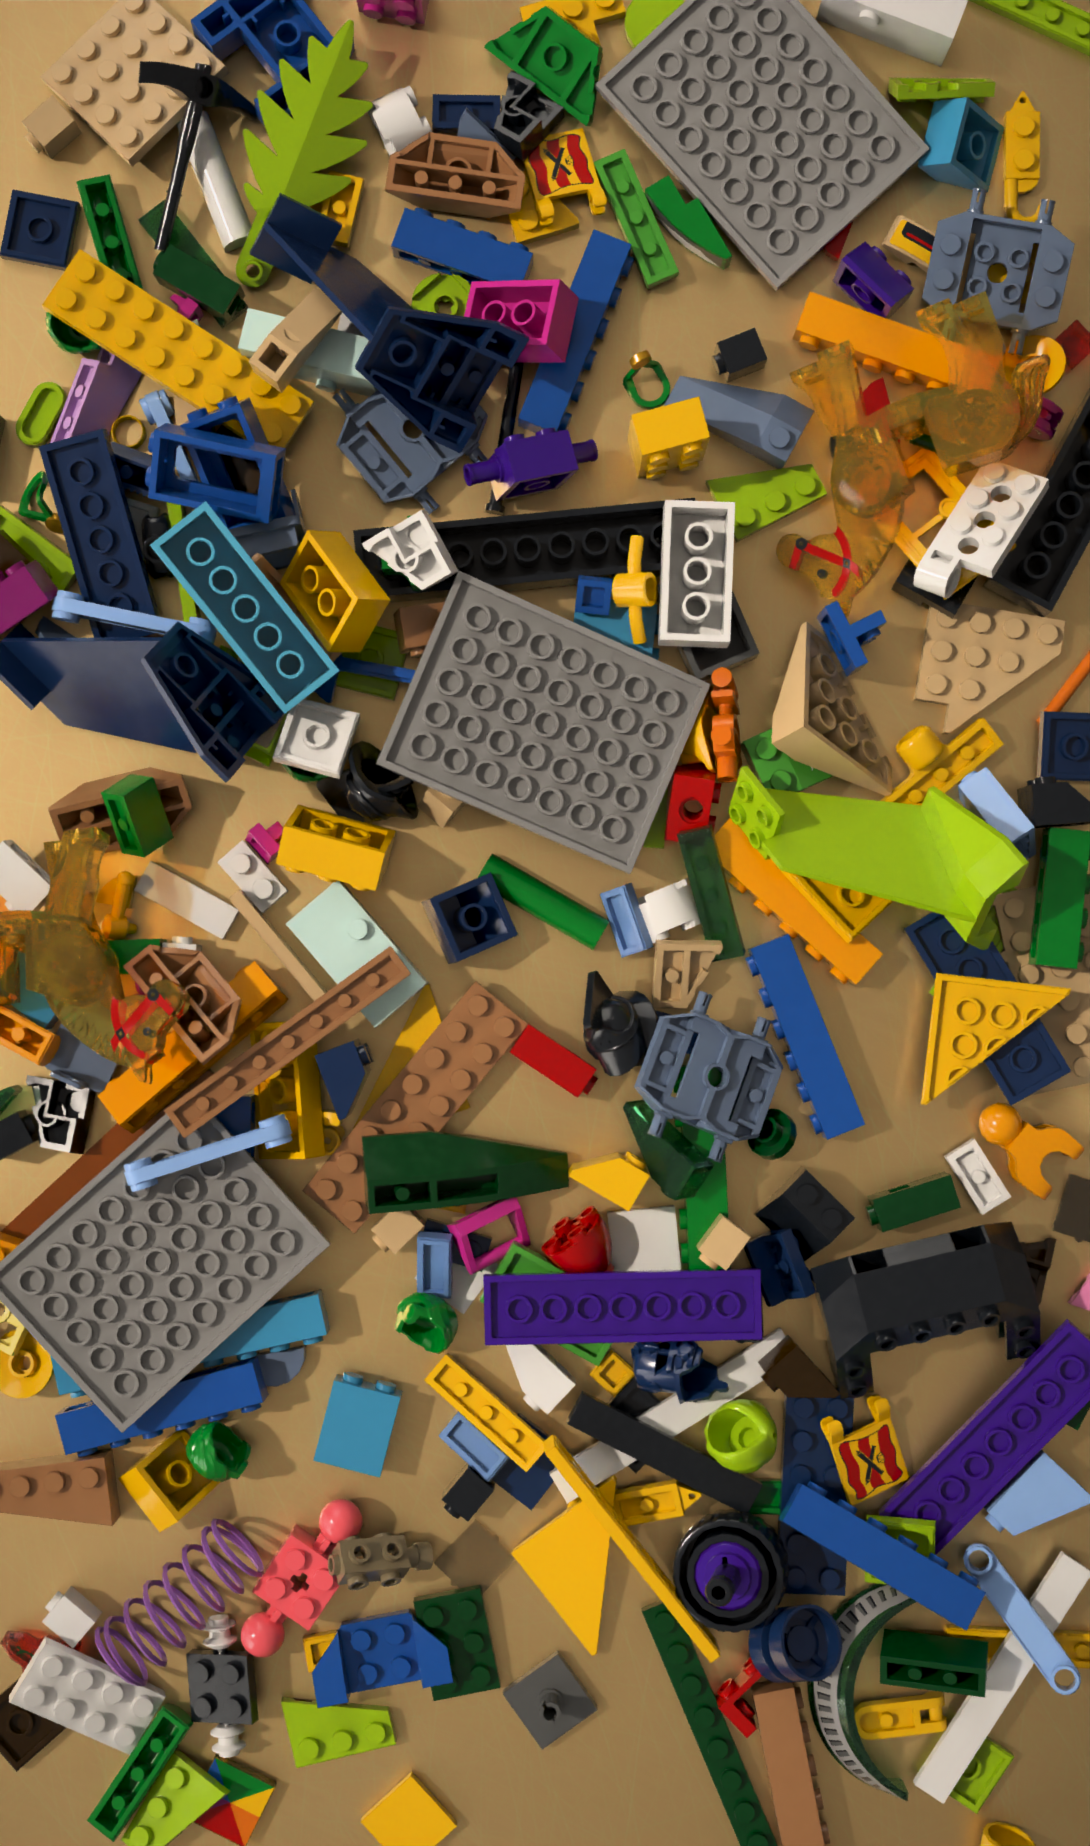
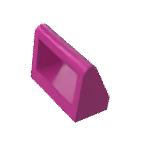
[447,1197,531,1275]

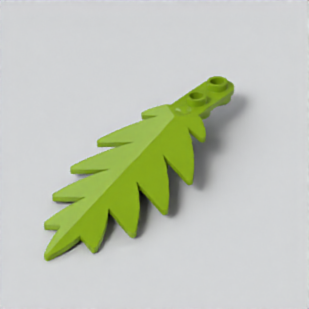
[236,19,373,287]

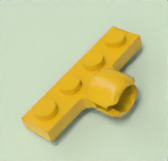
[880,717,1004,806]

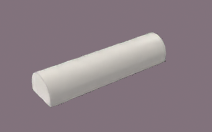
[176,111,251,253]

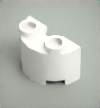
[368,86,432,157]
[637,877,704,943]

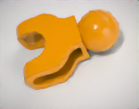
[979,1102,1084,1200]

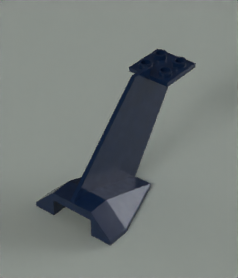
[250,193,529,453]
[0,622,284,783]

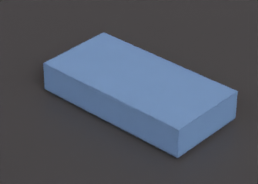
[600,883,654,958]
[417,1231,453,1299]
[439,1411,510,1482]

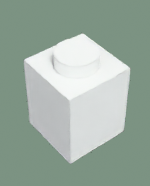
[42,1586,102,1648]

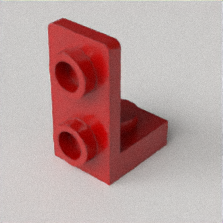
[716,1657,762,1738]

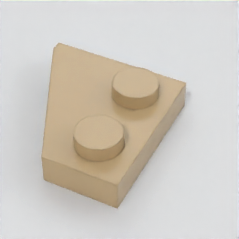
[652,940,723,1008]

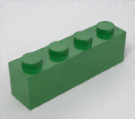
[1028,827,1090,969]

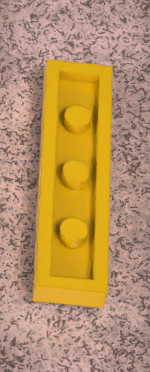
[424,1353,545,1472]

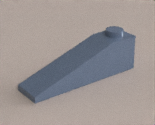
[664,376,814,469]

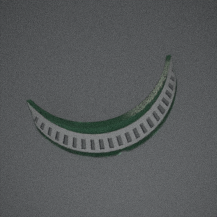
[807,1583,916,1801]

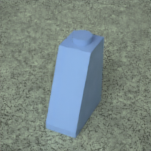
[958,767,1036,860]
[984,1449,1090,1536]

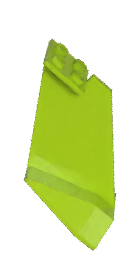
[728,765,1029,950]

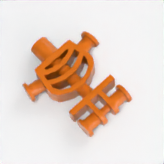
[711,667,742,783]

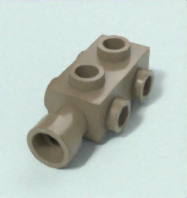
[328,1532,433,1590]

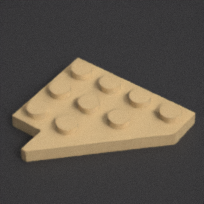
[914,604,1066,734]

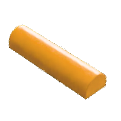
[0,1004,61,1066]

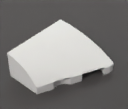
[362,510,458,590]

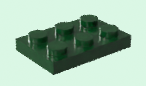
[413,1584,501,1701]

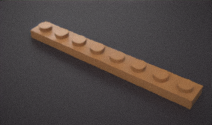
[164,946,411,1138]

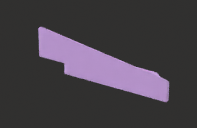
[50,348,142,443]

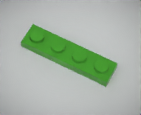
[594,149,679,289]

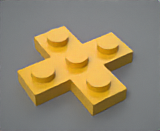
[519,0,626,59]

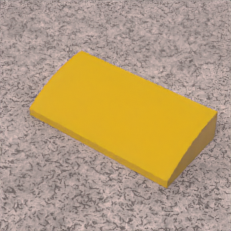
[250,1021,325,1159]

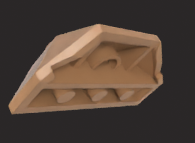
[385,132,525,218]
[48,767,192,853]
[123,944,242,1066]

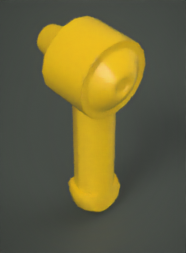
[102,871,137,940]

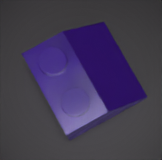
[833,241,914,319]

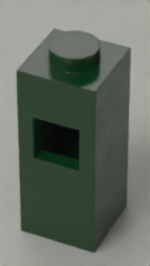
[153,244,245,324]
[865,1172,961,1232]

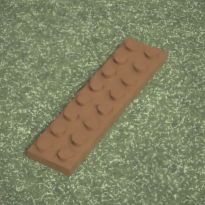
[302,981,528,1234]

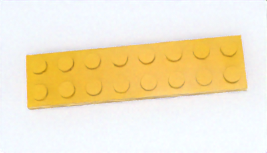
[42,249,314,448]

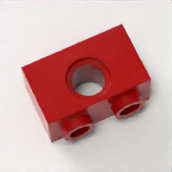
[664,766,722,846]

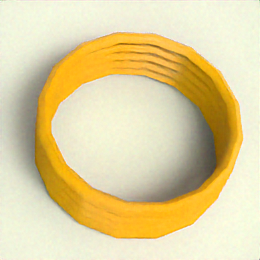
[111,415,146,449]

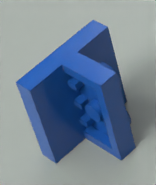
[817,601,887,677]

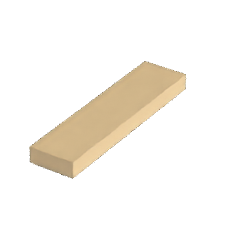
[230,890,327,1001]

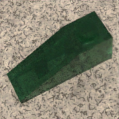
[623,1100,714,1200]

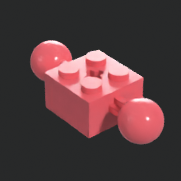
[241,1499,363,1658]

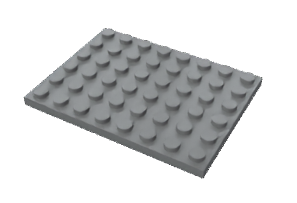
[595,0,930,291]
[376,571,711,874]
[0,1114,331,1433]

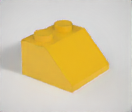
[568,1151,650,1211]
[118,1430,220,1532]

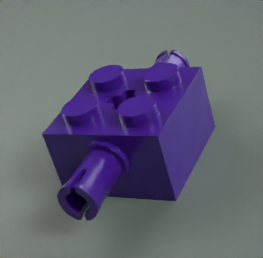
[463,427,598,501]

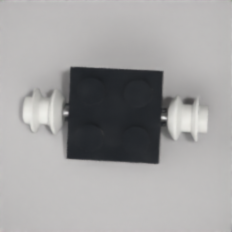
[186,1614,259,1758]

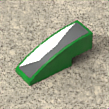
[645,175,732,270]

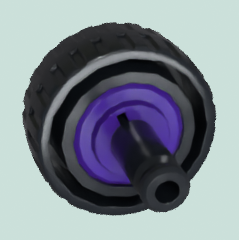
[672,1509,789,1633]

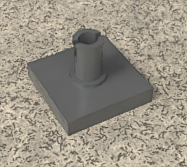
[503,1650,598,1749]

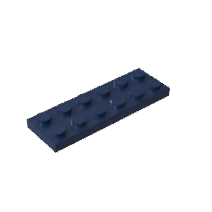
[38,429,160,638]
[904,912,1071,1106]
[778,1388,854,1596]

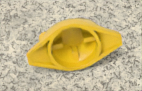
[681,685,718,773]

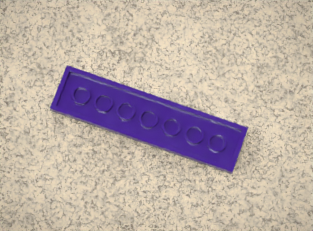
[483,1268,762,1345]
[878,1319,1090,1555]

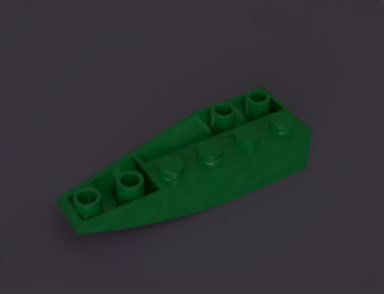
[361,1130,569,1214]

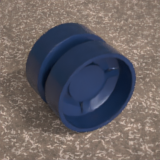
[748,1604,842,1683]

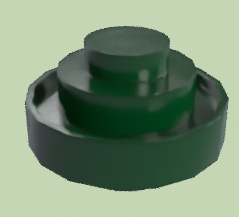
[748,1109,797,1160]

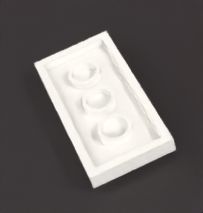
[9,1637,166,1755]

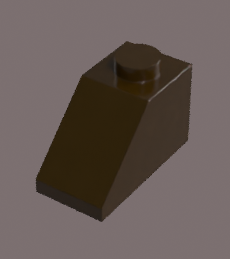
[758,1335,840,1398]

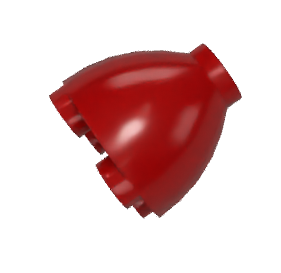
[541,1206,615,1273]

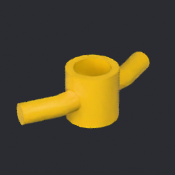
[612,535,658,644]

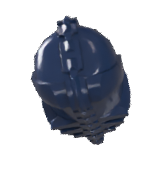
[631,1341,729,1404]

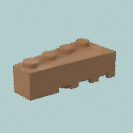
[0,1448,121,1526]

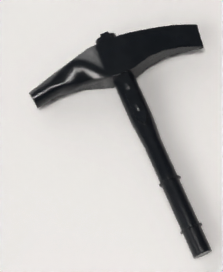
[138,61,257,252]

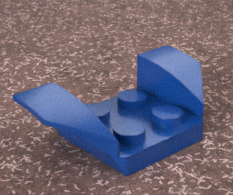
[312,1609,453,1708]

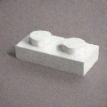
[217,840,288,913]
[944,1138,1011,1215]

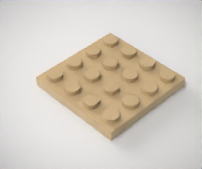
[41,0,229,167]

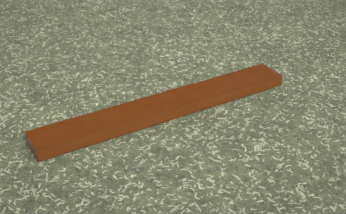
[1,1068,214,1240]

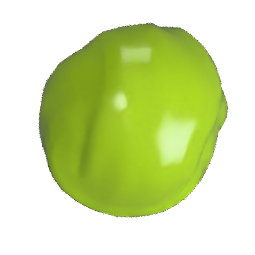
[704,1399,777,1474]

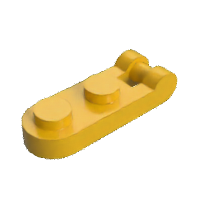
[851,1691,948,1740]

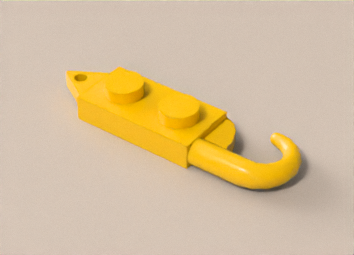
[1003,91,1041,223]
[567,1479,702,1526]

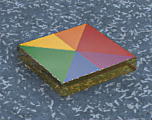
[193,1753,277,1846]

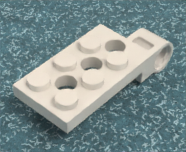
[914,457,1049,599]

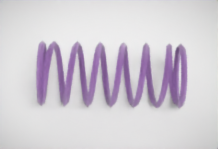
[95,1518,264,1686]

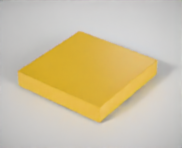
[361,1771,457,1846]

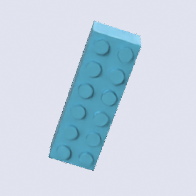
[150,501,340,714]

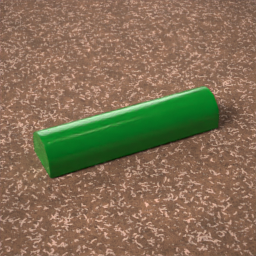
[76,174,143,289]
[478,853,609,950]
[87,1703,193,1842]

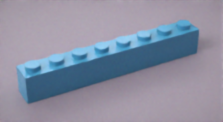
[50,1289,330,1398]

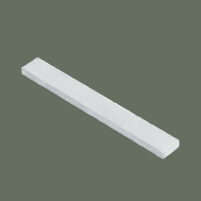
[549,1327,786,1504]
[913,1551,1090,1804]

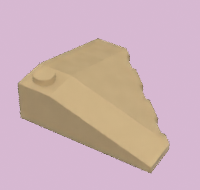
[771,622,892,796]

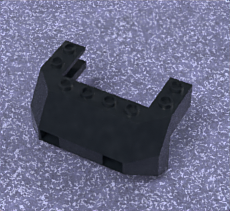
[810,1222,1041,1399]

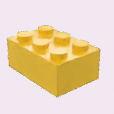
[627,396,710,480]
[280,530,390,652]
[276,804,396,891]

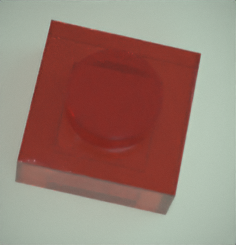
[1055,319,1090,370]

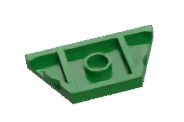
[484,6,603,126]

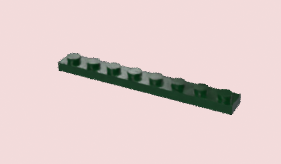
[641,1600,778,1846]

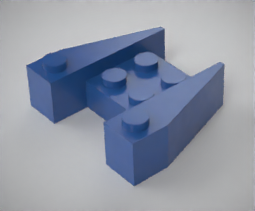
[191,0,355,125]

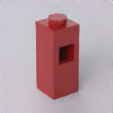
[510,1023,598,1098]

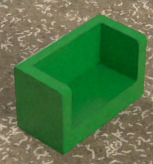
[101,774,174,857]

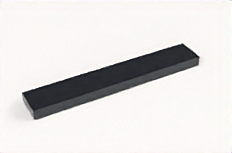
[566,1391,763,1513]

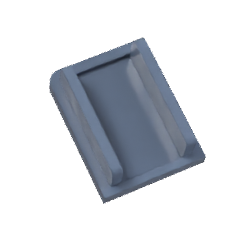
[228,489,306,570]
[45,986,140,1092]

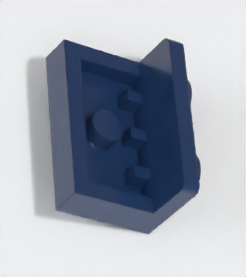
[744,1228,816,1307]

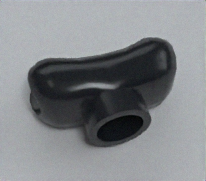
[141,513,175,579]

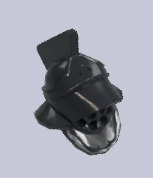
[316,741,418,822]
[583,971,658,1076]

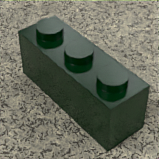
[880,1629,988,1697]

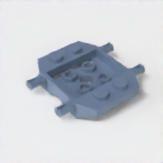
[922,188,1075,355]
[332,388,488,515]
[634,991,783,1163]

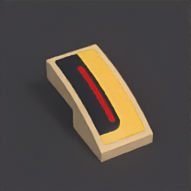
[881,215,935,273]

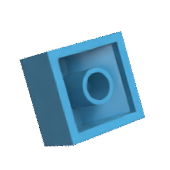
[918,97,1004,192]

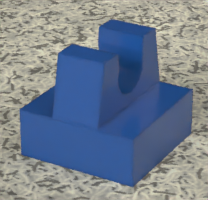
[575,575,613,616]

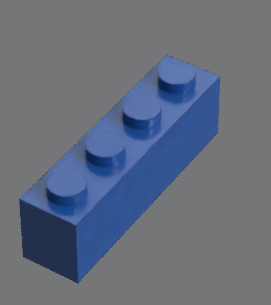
[391,208,533,284]

